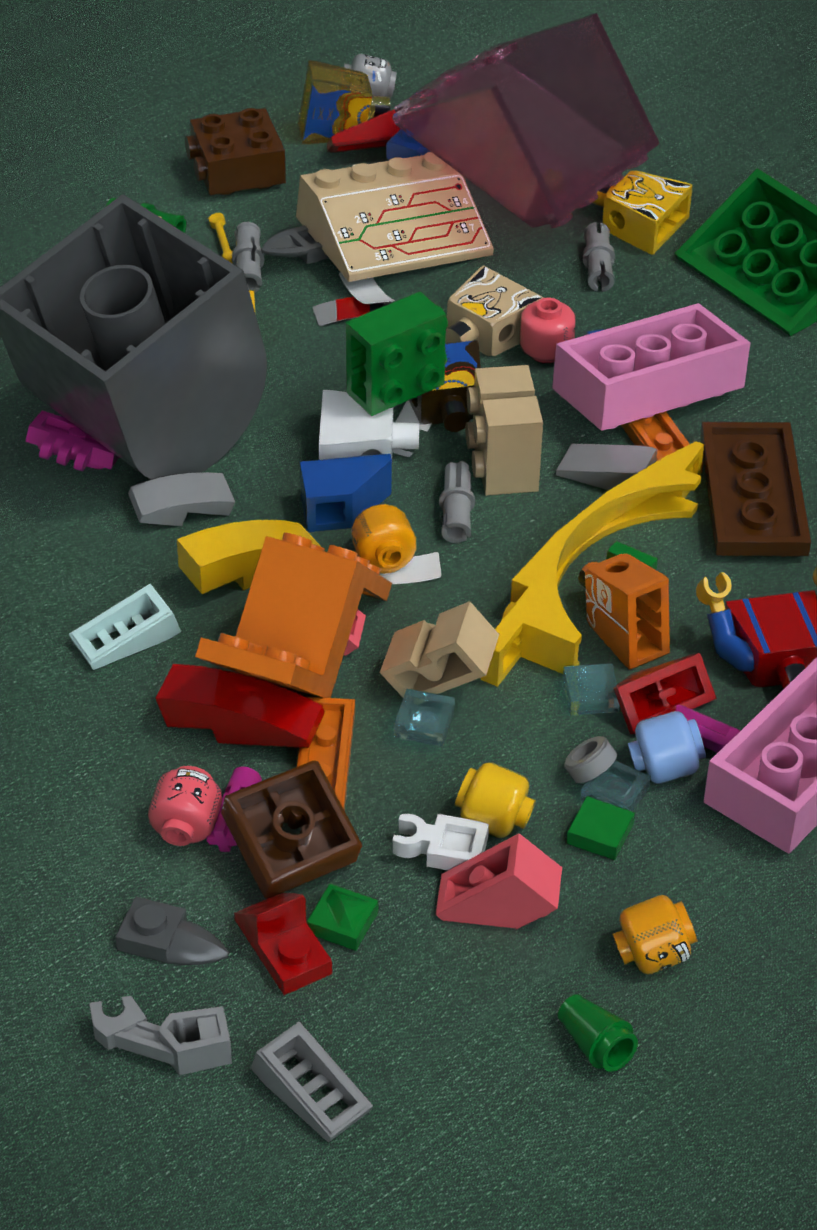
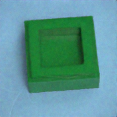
[567,796,635,860]

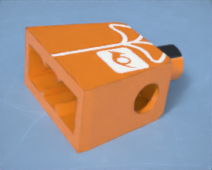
[578,554,670,670]

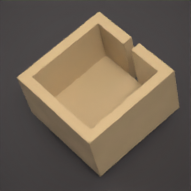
[465,365,543,496]

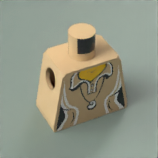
[445,265,544,356]

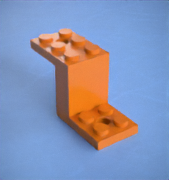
[195,532,392,698]

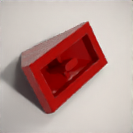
[614,653,717,734]

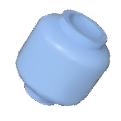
[627,711,706,784]

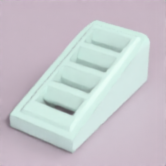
[69,583,181,670]

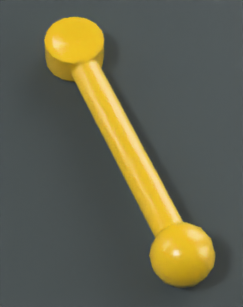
[208,213,233,264]

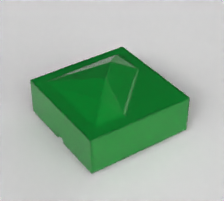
[307,884,379,951]

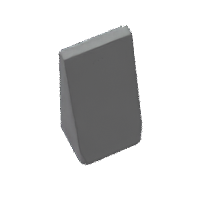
[556,443,657,490]

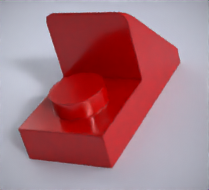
[234,893,332,995]

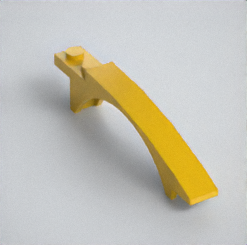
[481,441,704,687]

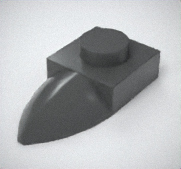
[261,225,329,264]
[115,896,229,965]

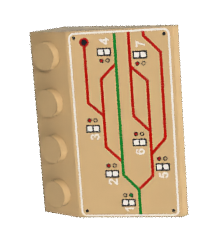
[296,152,494,282]

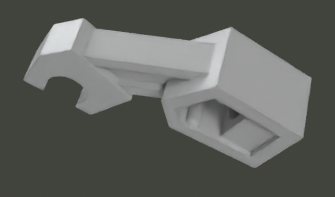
[89,996,232,1076]

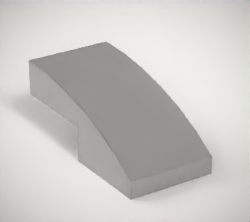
[128,472,235,526]

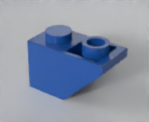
[300,454,392,532]

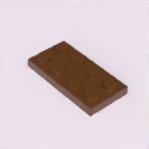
[700,422,811,557]

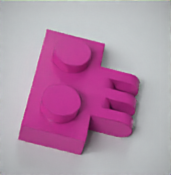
[25,410,119,472]

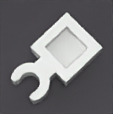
[393,814,489,870]

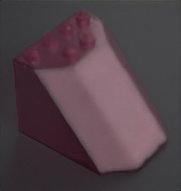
[392,13,660,228]

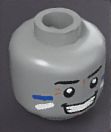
[339,54,397,107]

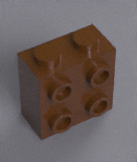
[185,108,286,195]

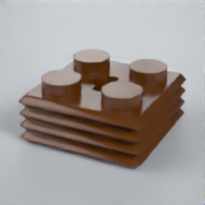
[221,760,362,898]

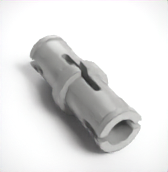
[232,222,265,293]
[583,222,615,292]

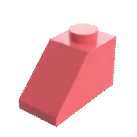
[435,833,562,929]

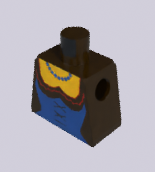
[409,340,481,432]

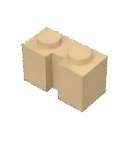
[380,601,499,705]

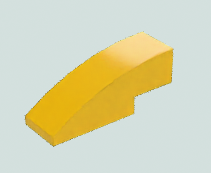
[177,520,321,594]

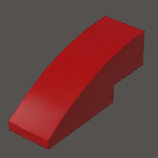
[155,664,325,748]

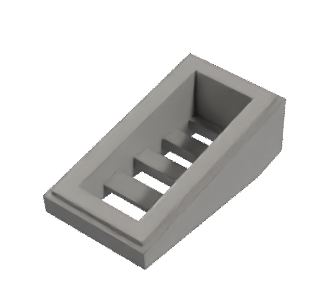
[250,1021,373,1143]

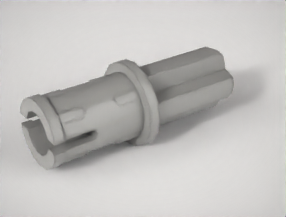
[439,461,475,543]

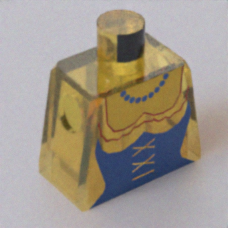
[298,60,390,144]

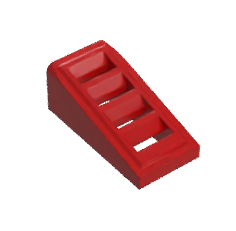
[326,107,407,153]

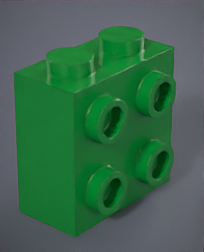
[346,291,448,416]

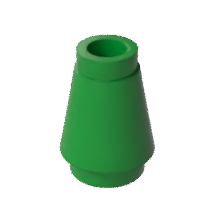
[558,994,638,1072]

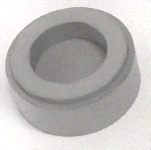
[564,736,617,783]

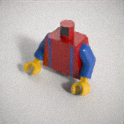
[696,567,817,689]

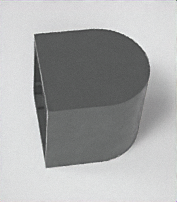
[0,194,267,480]

